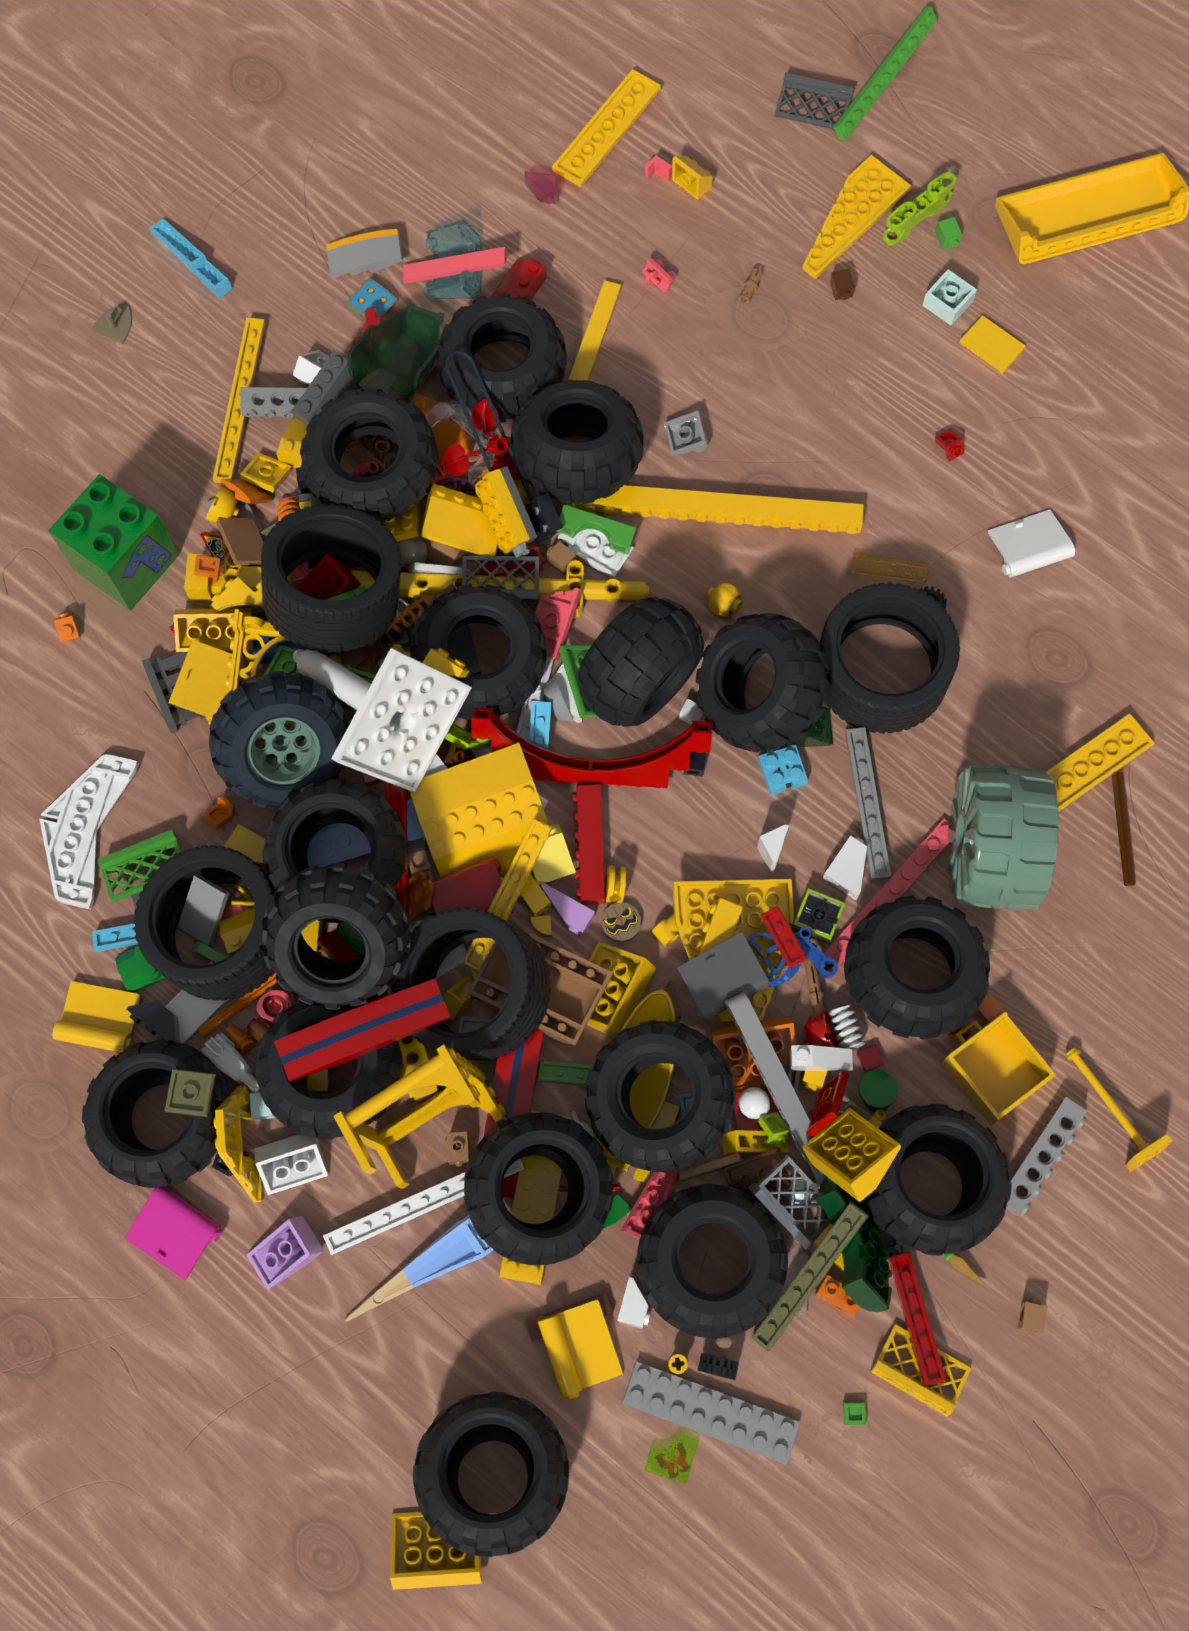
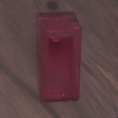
[524,171,561,204]

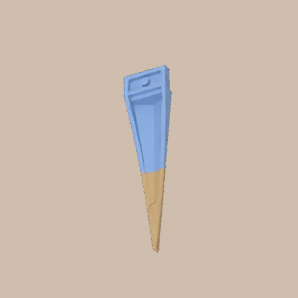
[345,1215,493,1321]

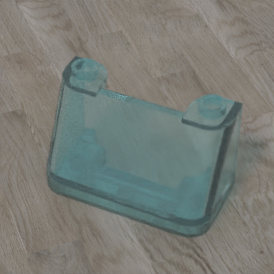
[424,219,482,299]

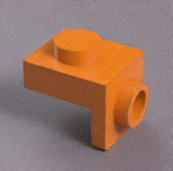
[54,612,80,642]
[202,795,235,830]

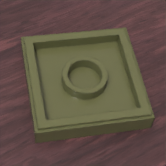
[164,1069,216,1117]

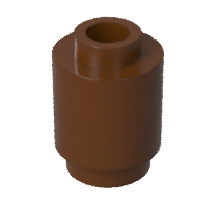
[247,1017,271,1043]

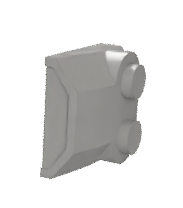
[664,411,708,456]

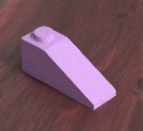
[541,883,595,936]

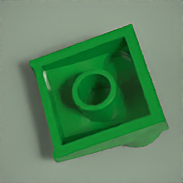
[115,944,166,993]

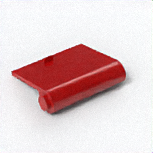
[431,857,514,914]

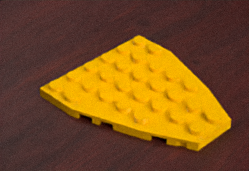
[672,879,794,1022]

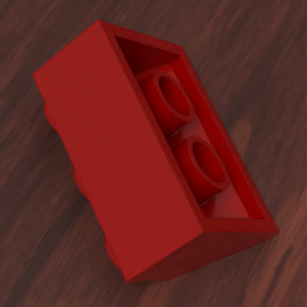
[490,258,547,300]
[296,554,361,600]

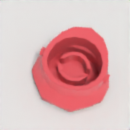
[256,989,292,1025]

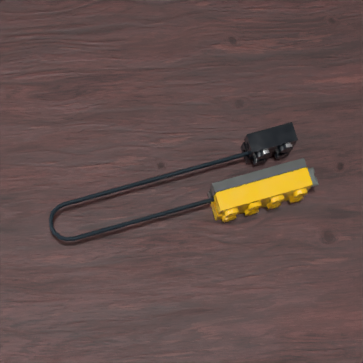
[445,351,563,558]

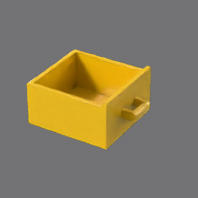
[941,1011,1056,1126]

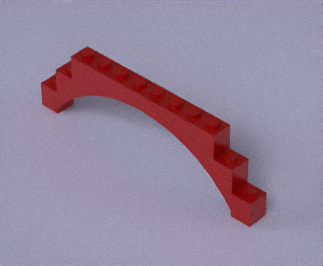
[471,708,712,789]

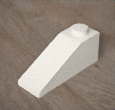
[790,1045,853,1071]

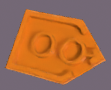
[408,871,435,922]

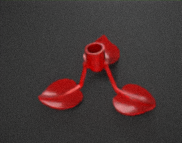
[442,397,520,480]

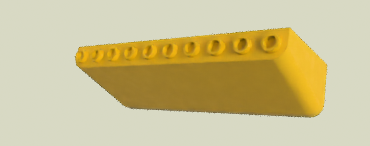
[995,153,1189,264]

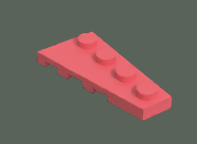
[620,1170,679,1240]

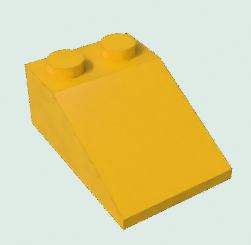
[276,417,307,468]

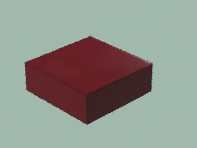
[857,1045,884,1072]

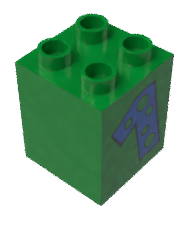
[48,474,179,611]

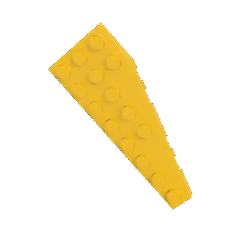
[802,155,911,280]

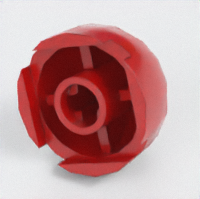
[802,1011,838,1048]

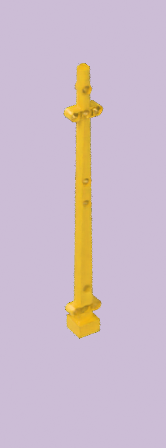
[184,553,649,618]

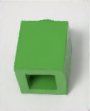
[935,217,962,250]

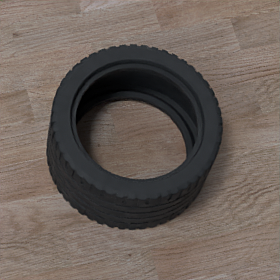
[261,504,401,653]
[819,582,960,734]
[134,845,276,1001]
[391,907,551,1061]

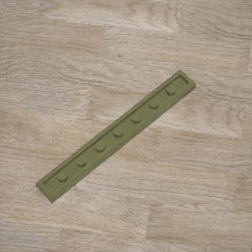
[751,1202,869,1352]

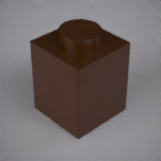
[830,269,855,301]

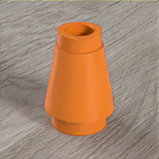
[225,1024,255,1054]

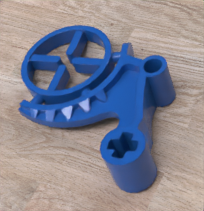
[747,927,838,988]

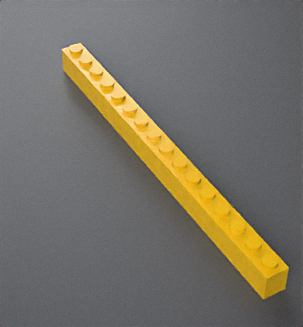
[562,485,864,534]

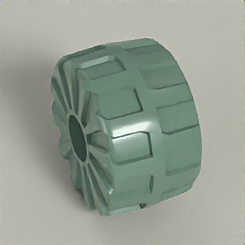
[947,765,1059,909]

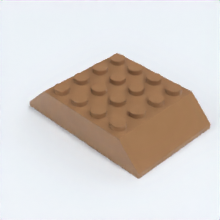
[468,931,614,1046]

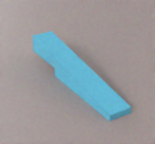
[149,218,233,299]

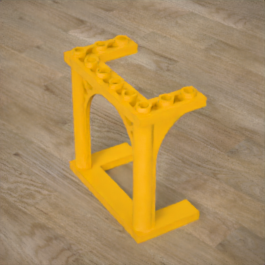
[334,1045,507,1189]

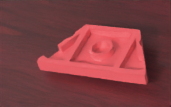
[535,588,582,660]

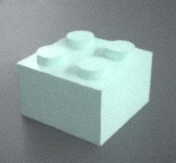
[923,270,977,326]

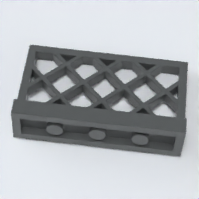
[775,72,854,130]
[462,556,539,604]
[748,1155,831,1250]

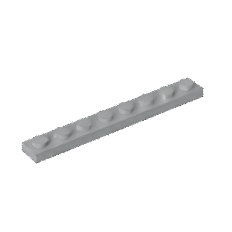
[845,727,891,881]

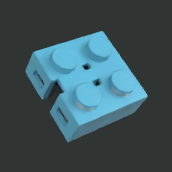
[758,745,808,796]

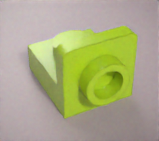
[758,1112,790,1148]

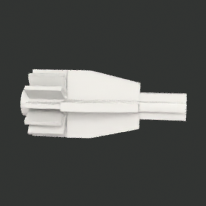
[201,1033,260,1094]

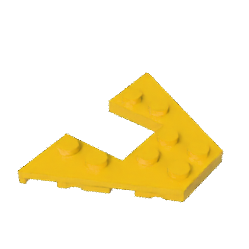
[213,1083,263,1203]

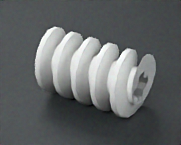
[829,1005,865,1050]

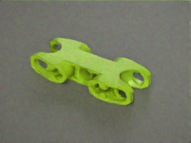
[883,172,957,246]

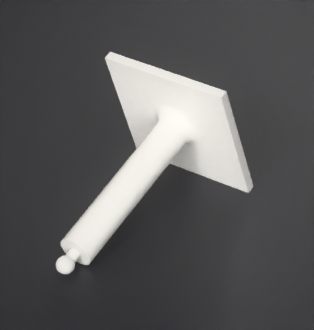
[293,648,472,793]

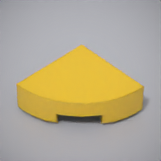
[530,915,552,936]

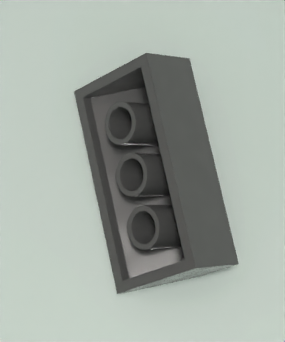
[292,351,366,426]

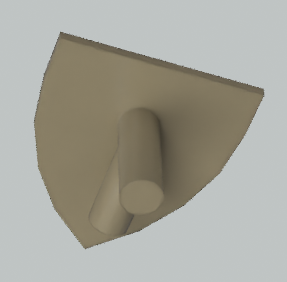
[91,303,132,344]

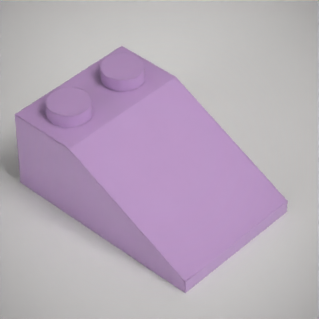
[247,1216,324,1291]

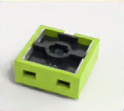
[792,888,846,943]

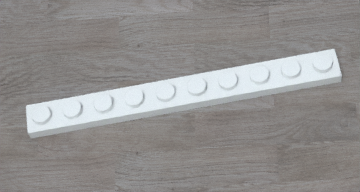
[323,1159,524,1255]

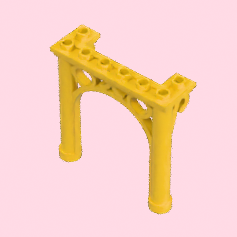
[224,609,294,727]

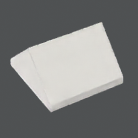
[757,825,789,873]

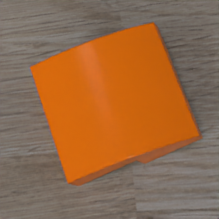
[221,478,272,504]

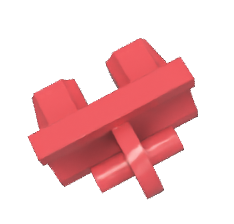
[642,257,676,293]

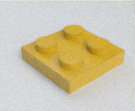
[240,452,291,493]

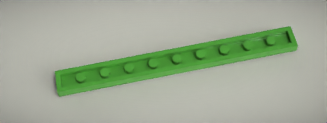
[833,6,938,141]

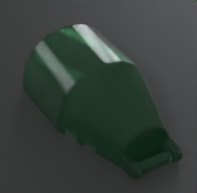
[347,302,445,399]

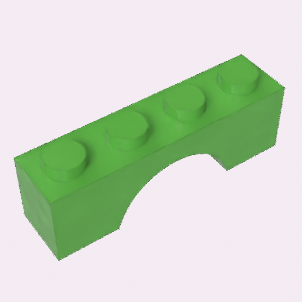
[558,504,636,555]

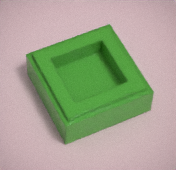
[843,1402,867,1425]

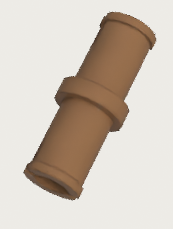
[738,269,763,304]

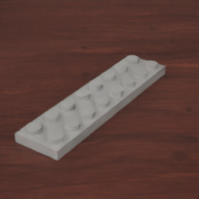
[622,1362,800,1465]

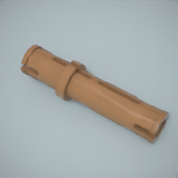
[804,959,825,1015]

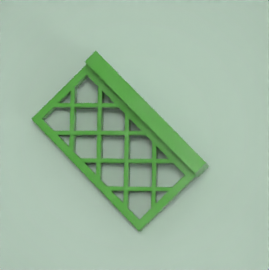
[97,829,181,903]

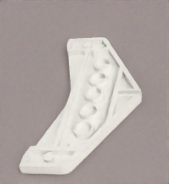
[39,754,139,910]

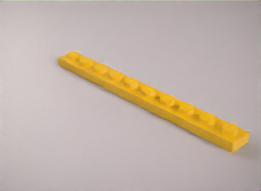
[213,317,265,483]

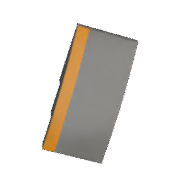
[326,229,403,279]

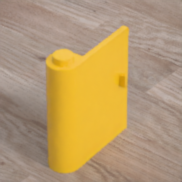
[168,639,247,724]
[53,981,141,1053]
[537,1299,623,1400]

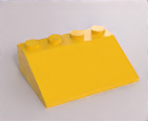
[421,484,498,556]
[587,941,656,1038]
[802,1108,901,1202]
[390,1508,482,1590]

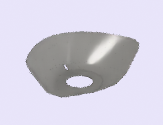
[544,674,573,722]

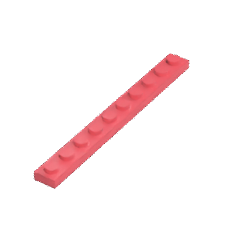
[824,819,950,973]

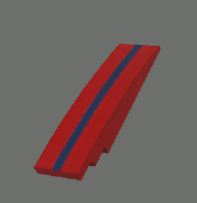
[274,979,451,1082]
[483,1030,544,1198]

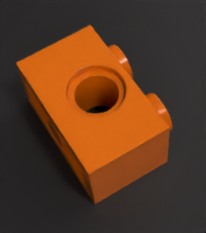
[815,1275,860,1317]

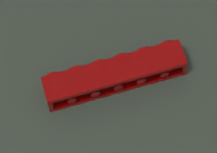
[573,785,605,905]

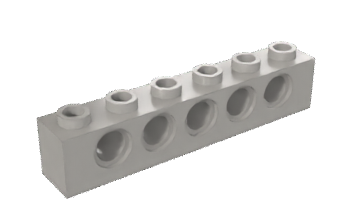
[240,387,307,418]
[1006,1097,1087,1216]

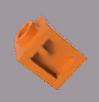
[194,555,223,583]

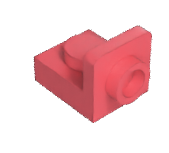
[644,155,672,181]

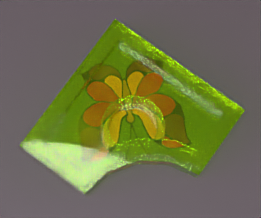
[644,1434,699,1485]

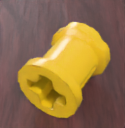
[668,1354,688,1374]

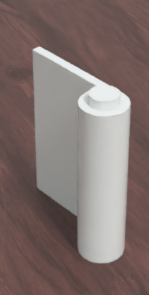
[988,510,1075,578]

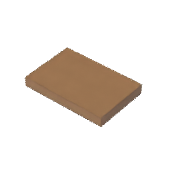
[216,518,264,565]

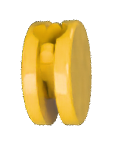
[605,865,626,903]

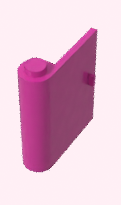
[125,1186,222,1280]

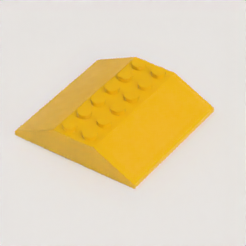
[409,743,549,877]

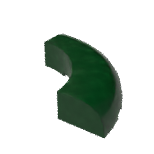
[816,1177,892,1312]

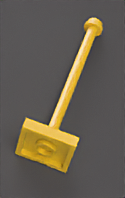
[1066,1047,1172,1173]

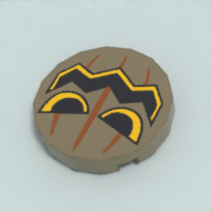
[601,902,641,942]

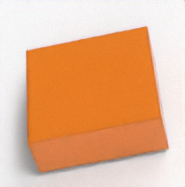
[977,993,1004,1022]

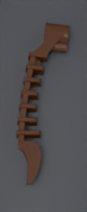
[354,583,457,675]

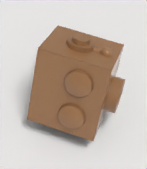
[445,1131,470,1167]

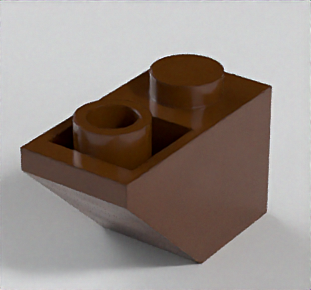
[445,743,475,768]

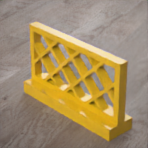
[870,1324,972,1416]

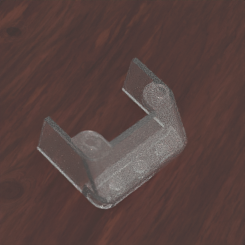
[425,400,502,485]

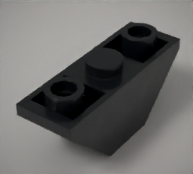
[126,1002,180,1043]

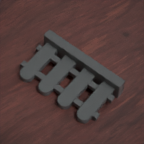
[142,651,205,734]

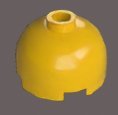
[205,486,239,524]

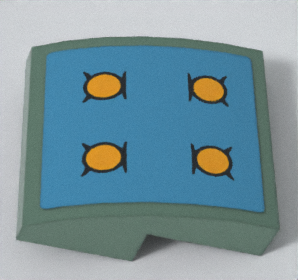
[345,278,398,318]

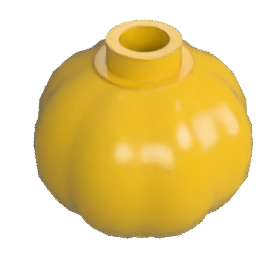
[707,583,743,618]

